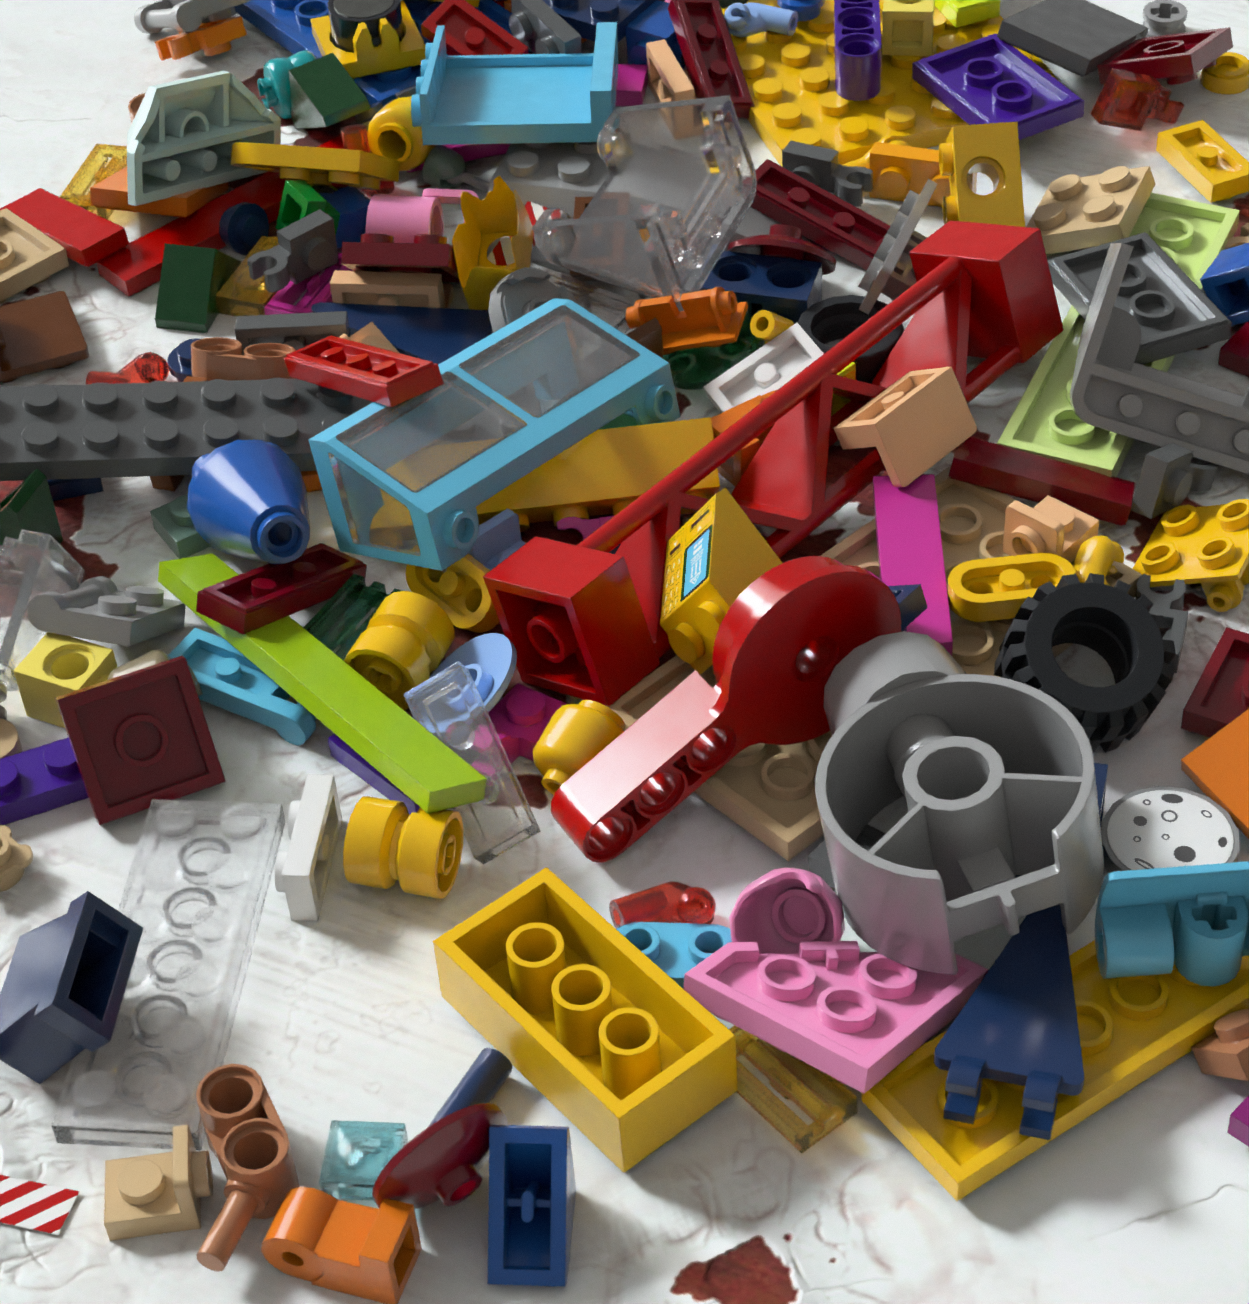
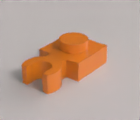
[155,16,247,61]

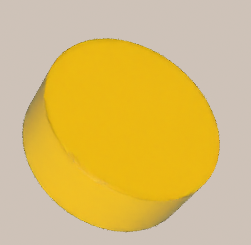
[1200,52,1249,95]

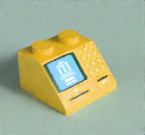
[660,487,782,675]

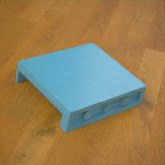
[411,22,618,145]

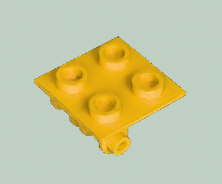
[1132,499,1249,612]

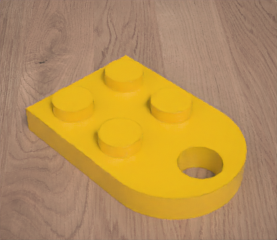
[230,142,400,190]

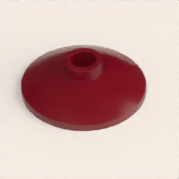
[728,224,836,275]
[372,1103,507,1209]

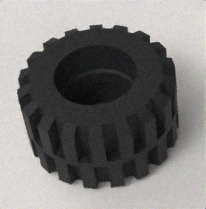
[994,573,1176,753]

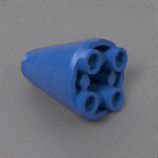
[187,440,310,564]

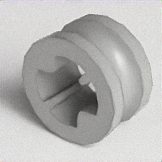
[1142,0,1187,38]

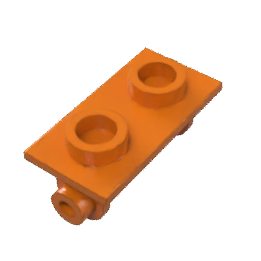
[626,287,748,355]

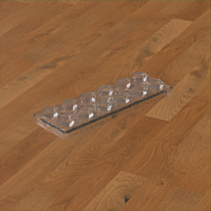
[51,799,286,1151]

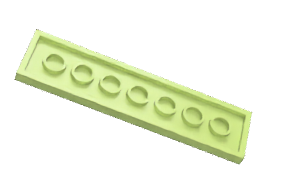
[997,193,1240,477]

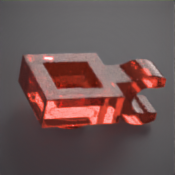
[1091,69,1185,131]

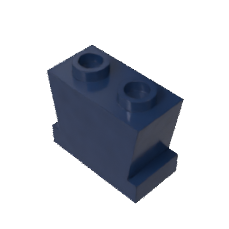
[0,891,143,1084]

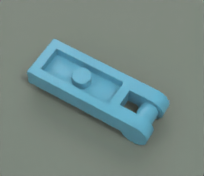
[169,627,317,746]

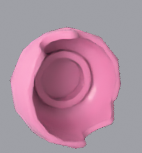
[729,868,845,954]

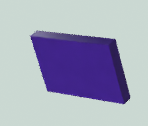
[912,33,1085,140]

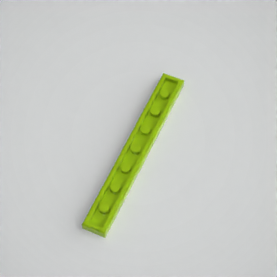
[158,553,487,814]

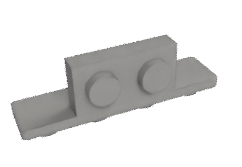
[858,179,938,314]

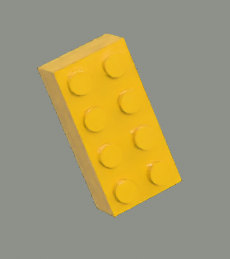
[433,867,738,1173]

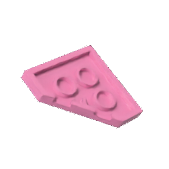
[683,941,989,1093]

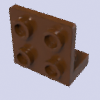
[0,291,90,383]

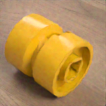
[344,591,455,710]
[343,796,464,899]

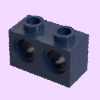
[698,250,822,340]

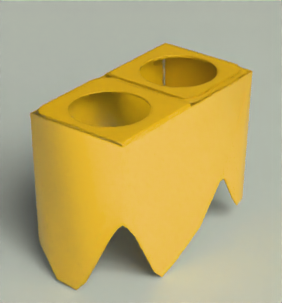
[452,175,534,310]

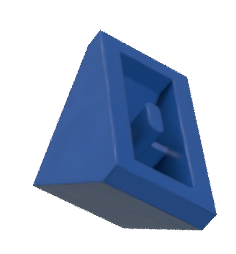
[487,1125,576,1287]

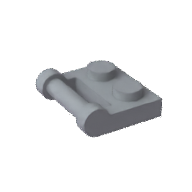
[134,0,251,34]
[27,576,186,647]

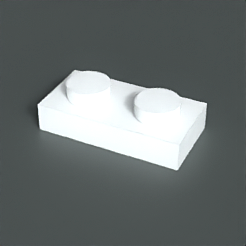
[703,323,824,413]
[274,774,342,922]

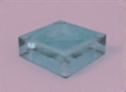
[319,1120,408,1200]

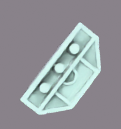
[127,71,281,206]

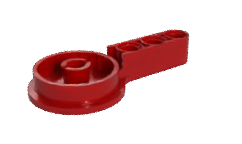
[550,556,901,862]

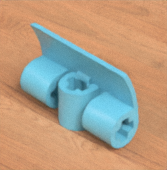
[1094,861,1249,987]

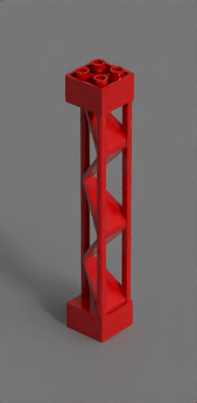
[483,220,1064,707]

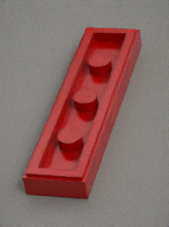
[284,335,444,407]

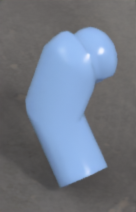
[724,2,798,38]

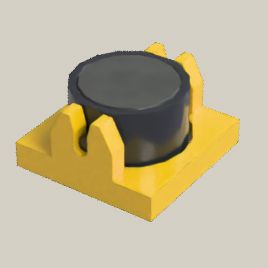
[310,0,425,79]

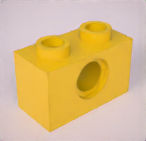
[939,122,1025,227]

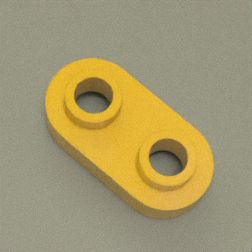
[406,545,499,633]
[948,553,1076,622]

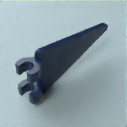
[311,302,493,365]
[934,904,1084,1140]

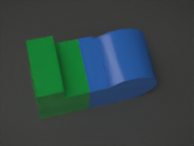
[276,180,370,248]

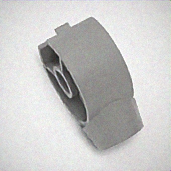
[815,631,1104,975]

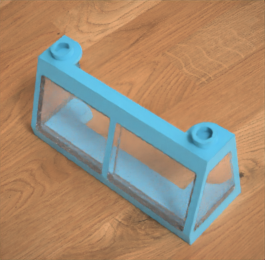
[308,298,681,571]

